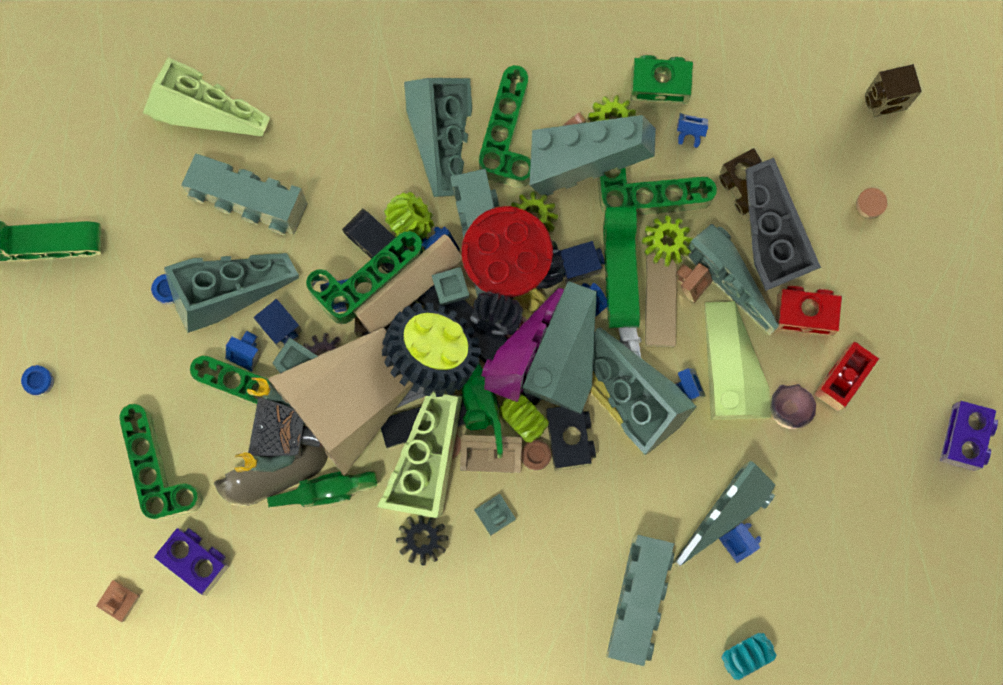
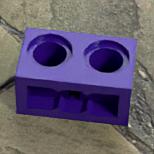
[940,401,998,471]
[154,528,229,596]

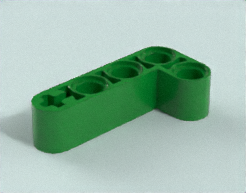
[479,65,531,188]
[597,168,717,216]
[603,206,640,328]
[0,221,101,261]
[306,231,423,324]
[190,356,272,406]
[119,404,203,521]

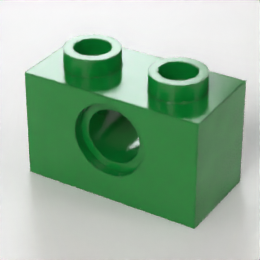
[630,55,693,104]

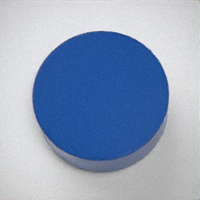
[151,274,174,305]
[21,365,54,396]

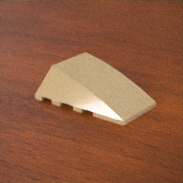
[268,327,413,476]

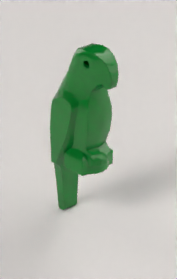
[462,363,503,458]
[267,471,378,508]

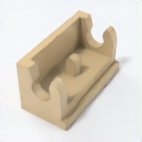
[460,435,522,473]

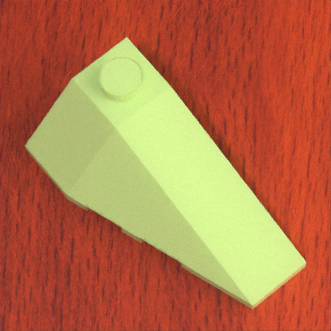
[143,58,270,136]
[705,301,771,420]

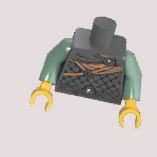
[234,377,321,472]

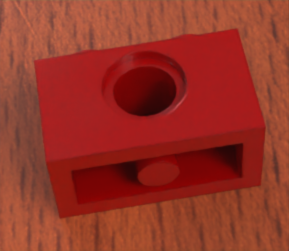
[775,286,842,336]
[814,341,879,412]

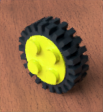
[382,303,481,397]

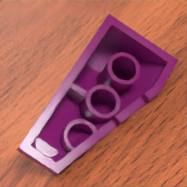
[481,288,564,402]

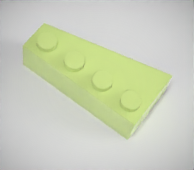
[377,391,463,518]

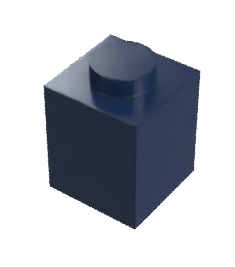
[560,241,605,285]
[253,298,302,349]

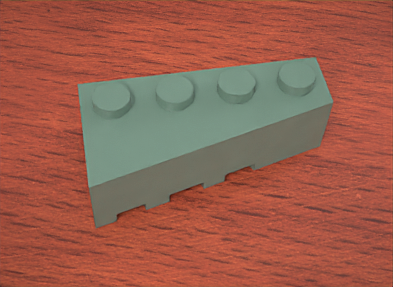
[529,115,656,196]
[181,153,308,235]
[450,169,514,299]
[606,535,674,666]

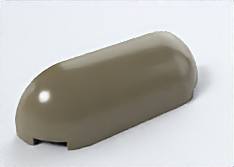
[214,445,328,506]

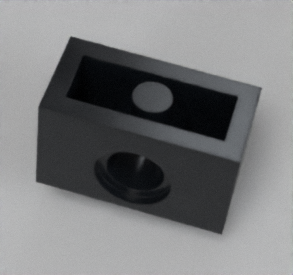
[546,407,596,471]

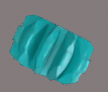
[721,633,777,680]

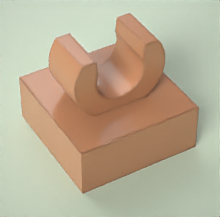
[676,263,713,303]
[96,580,140,622]

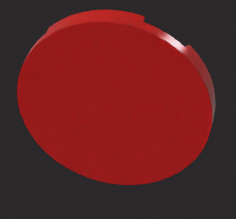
[461,206,553,298]

